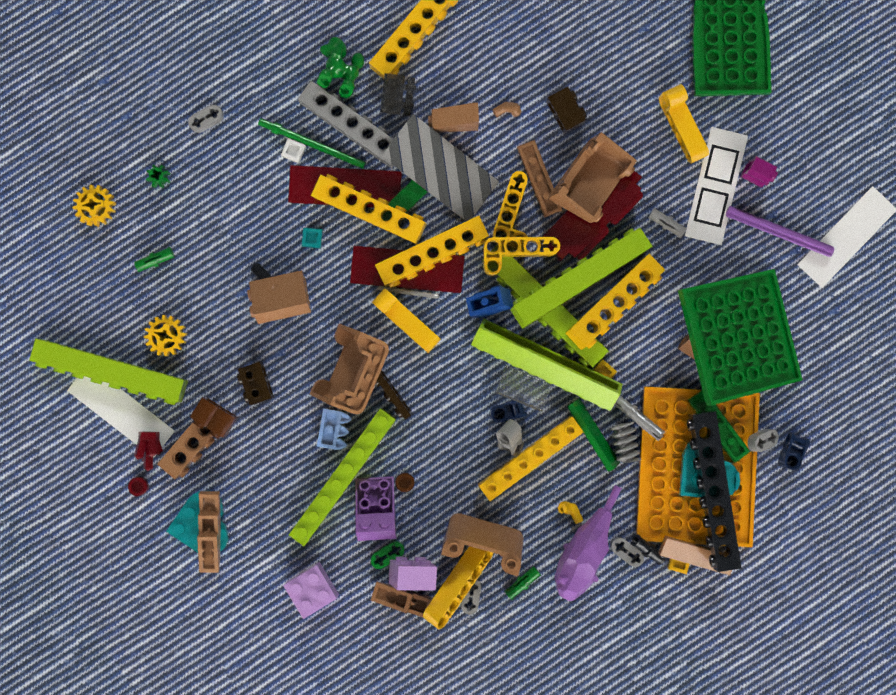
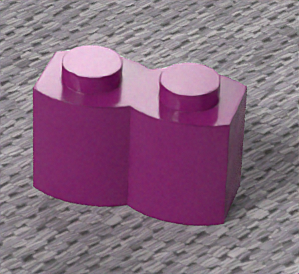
[740,156,778,188]

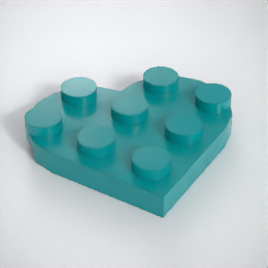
[679,442,740,497]
[166,491,229,553]

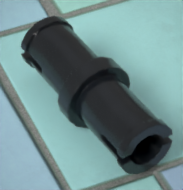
[631,534,666,565]

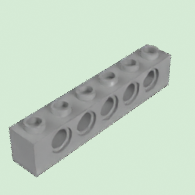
[298,81,395,169]

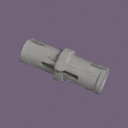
[648,208,687,238]

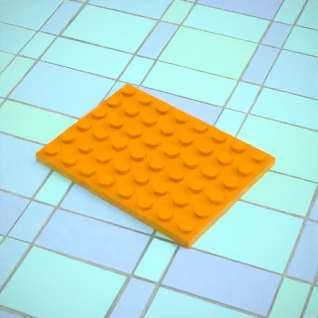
[636,387,760,548]

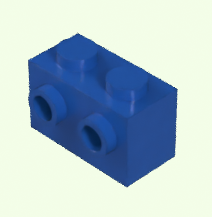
[466,285,513,319]

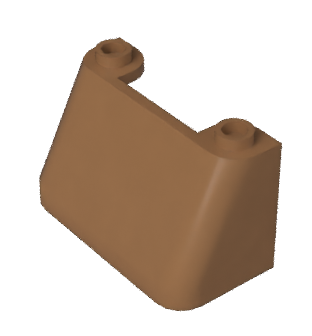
[548,132,637,223]
[310,324,389,414]
[441,513,524,576]

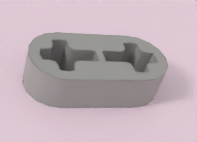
[188,105,224,133]
[748,429,779,452]
[610,537,644,567]
[461,579,481,615]

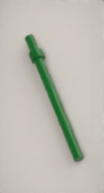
[258,118,366,169]

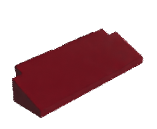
[541,171,643,262]

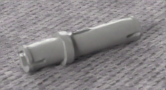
[614,395,666,441]

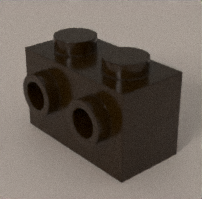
[546,86,587,135]
[237,362,275,406]

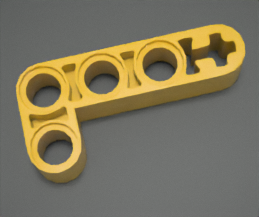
[659,84,709,164]
[492,171,528,250]
[483,237,560,276]
[372,288,441,353]

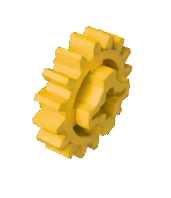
[72,185,116,227]
[144,315,187,357]

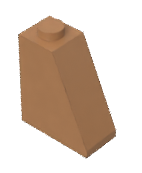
[428,103,479,133]

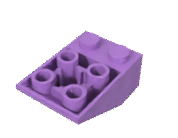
[355,476,396,541]

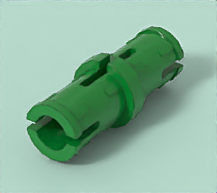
[134,247,175,272]
[504,566,541,600]

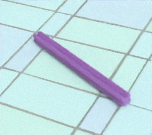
[726,206,835,257]

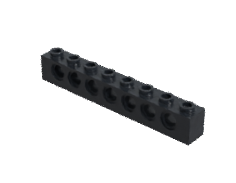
[687,411,742,572]

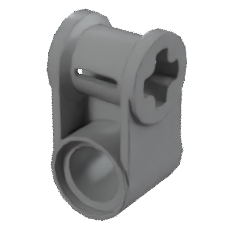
[496,419,523,457]

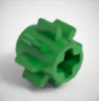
[146,164,171,188]

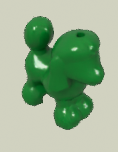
[317,37,364,98]

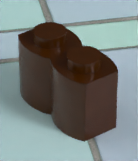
[190,397,238,439]

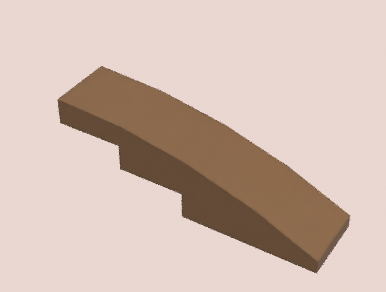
[197,491,221,573]
[371,581,433,617]

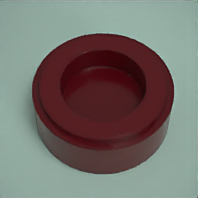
[128,477,149,496]

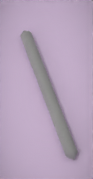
[377,286,440,299]

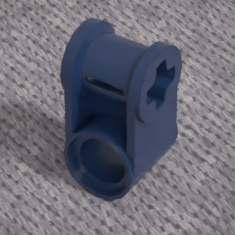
[489,397,528,423]
[779,432,810,470]

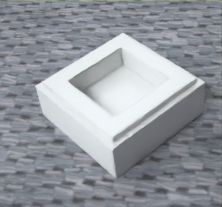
[281,138,306,164]

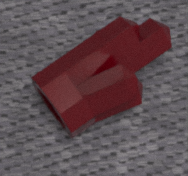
[134,431,163,471]

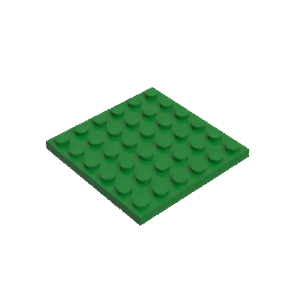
[678,269,803,406]

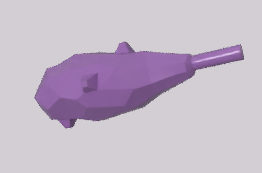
[554,485,622,601]

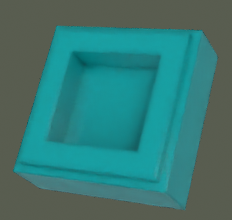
[302,228,323,249]

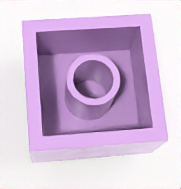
[389,556,437,590]
[283,562,339,619]

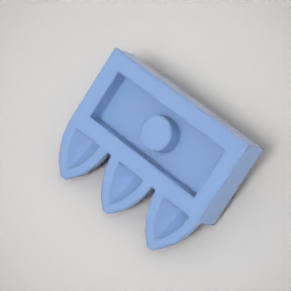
[317,408,352,450]

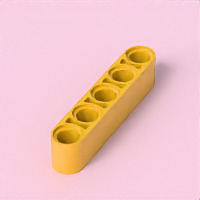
[423,546,494,629]

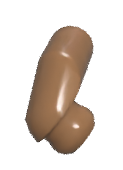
[492,102,522,118]

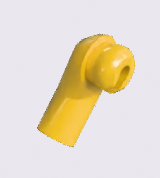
[558,501,584,524]

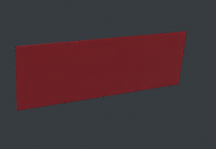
[288,165,402,208]
[350,246,465,293]

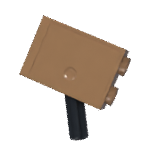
[247,263,311,324]

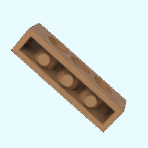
[157,422,215,479]

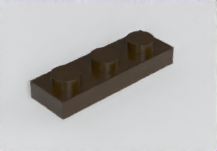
[376,369,413,420]

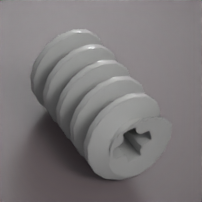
[611,422,641,463]

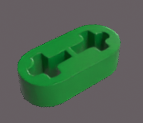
[371,541,405,569]

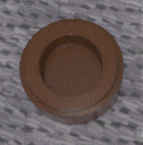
[395,473,415,492]

